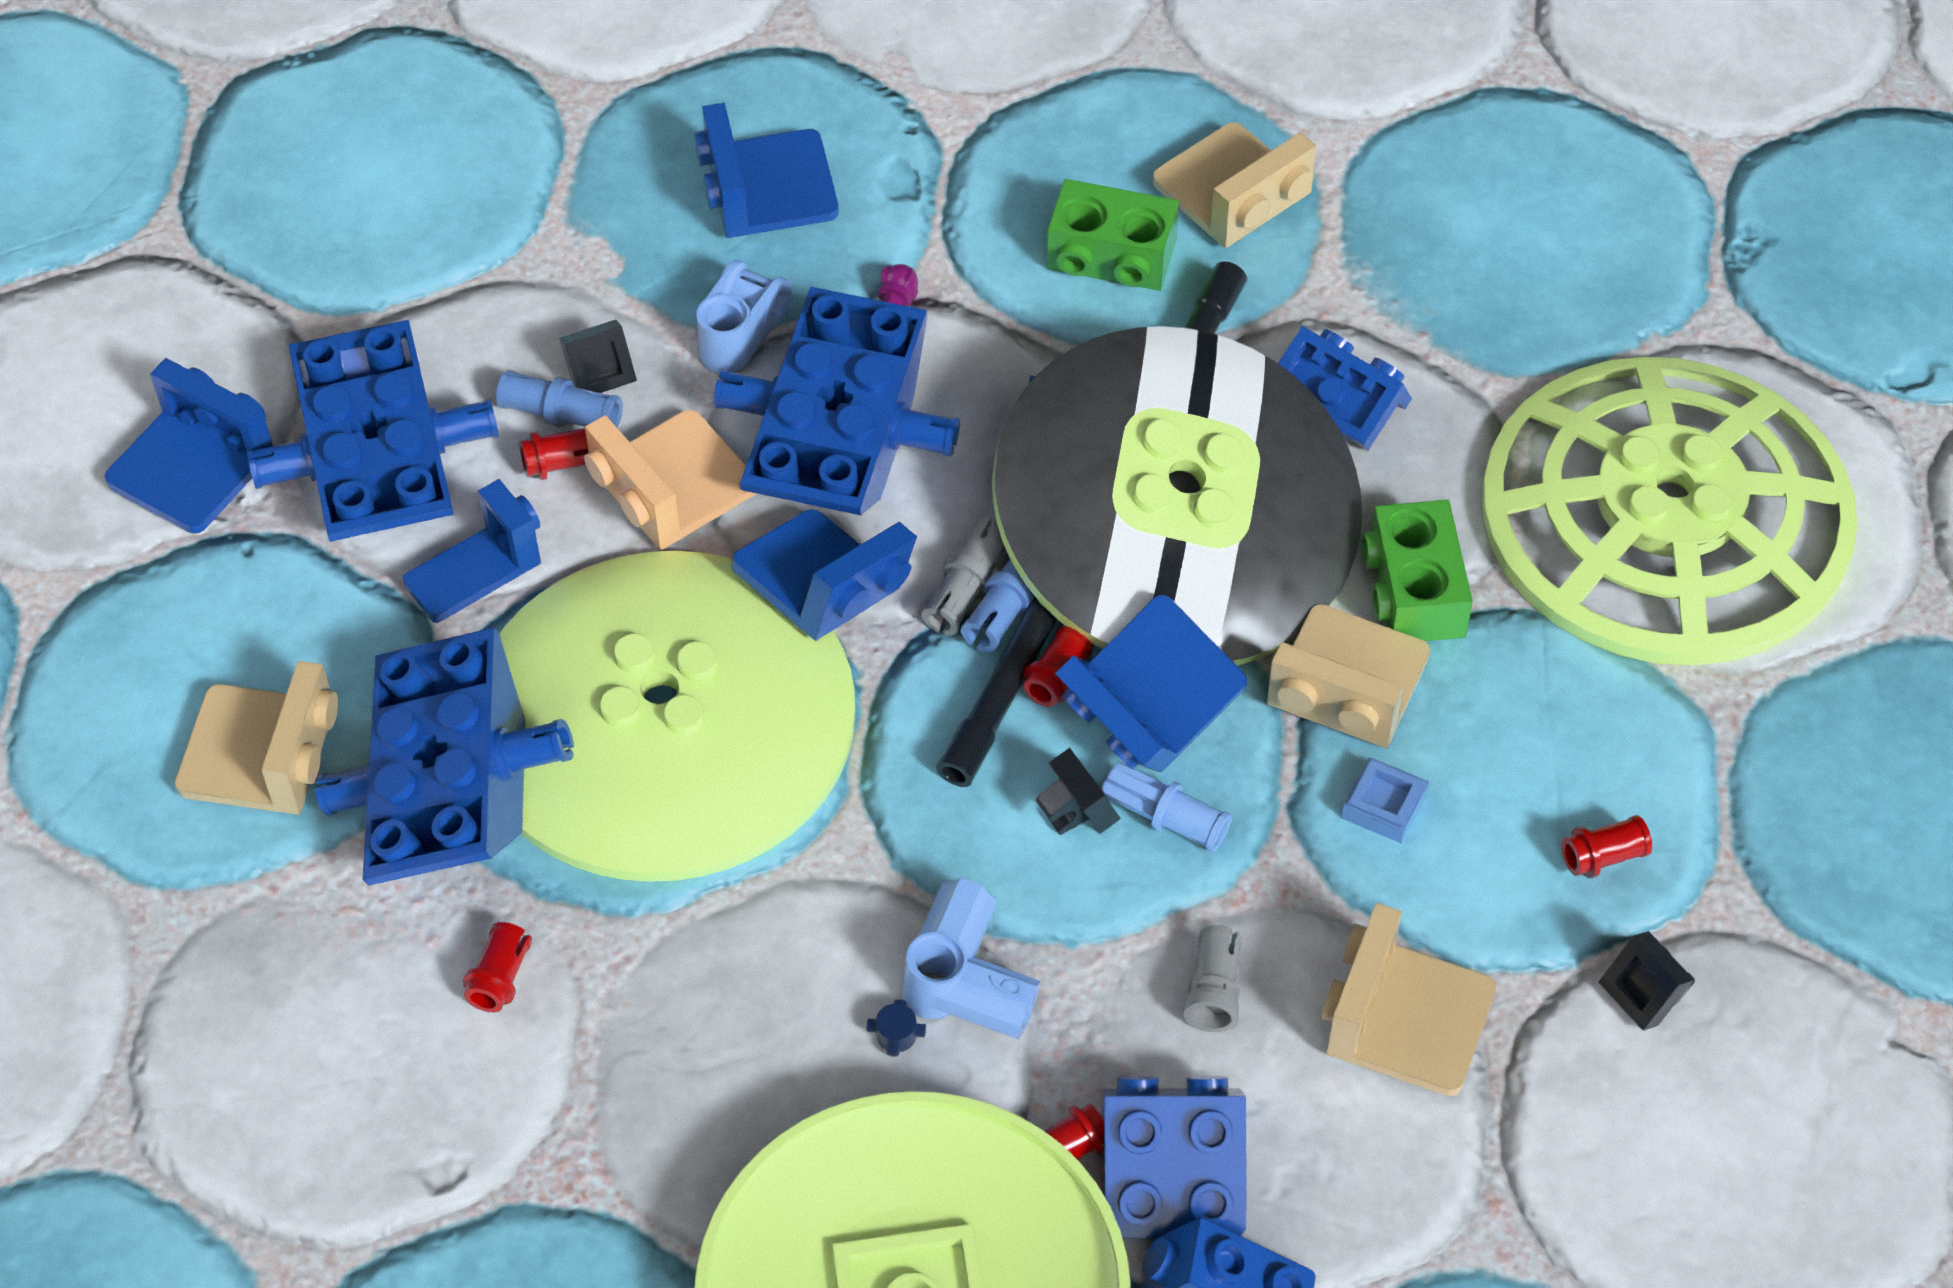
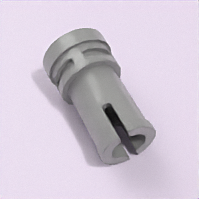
[1183,925,1243,1032]

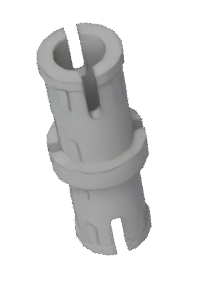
[921,516,1006,636]

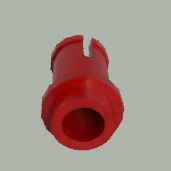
[519,428,589,480]
[1023,626,1094,707]
[1561,815,1653,878]
[462,922,532,1013]
[1044,1103,1104,1160]

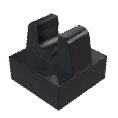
[559,319,637,393]
[1035,748,1121,835]
[1598,931,1695,1031]

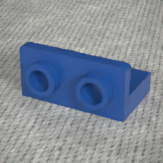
[1278,326,1412,451]

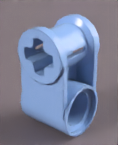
[696,259,792,373]

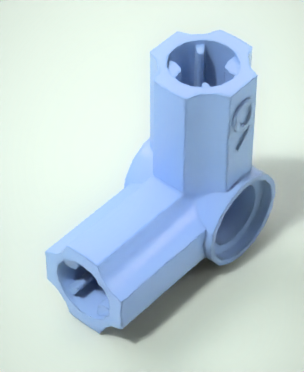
[901,877,1041,1039]

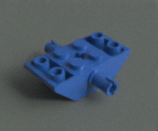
[714,286,960,516]
[247,319,499,542]
[315,627,574,886]

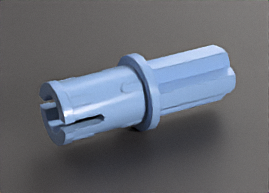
[1102,763,1232,853]

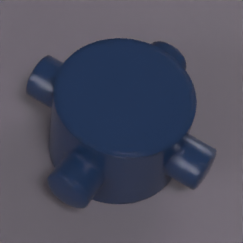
[866,999,926,1057]

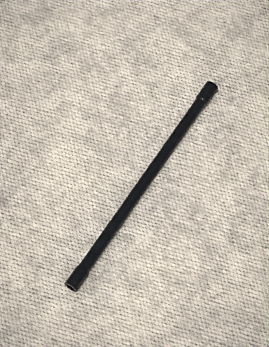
[936,261,1247,787]

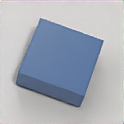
[1341,757,1429,843]

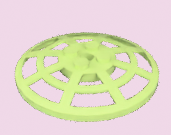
[1482,357,1857,665]

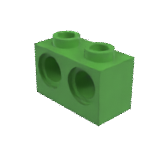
[1047,179,1179,291]
[1361,499,1473,641]

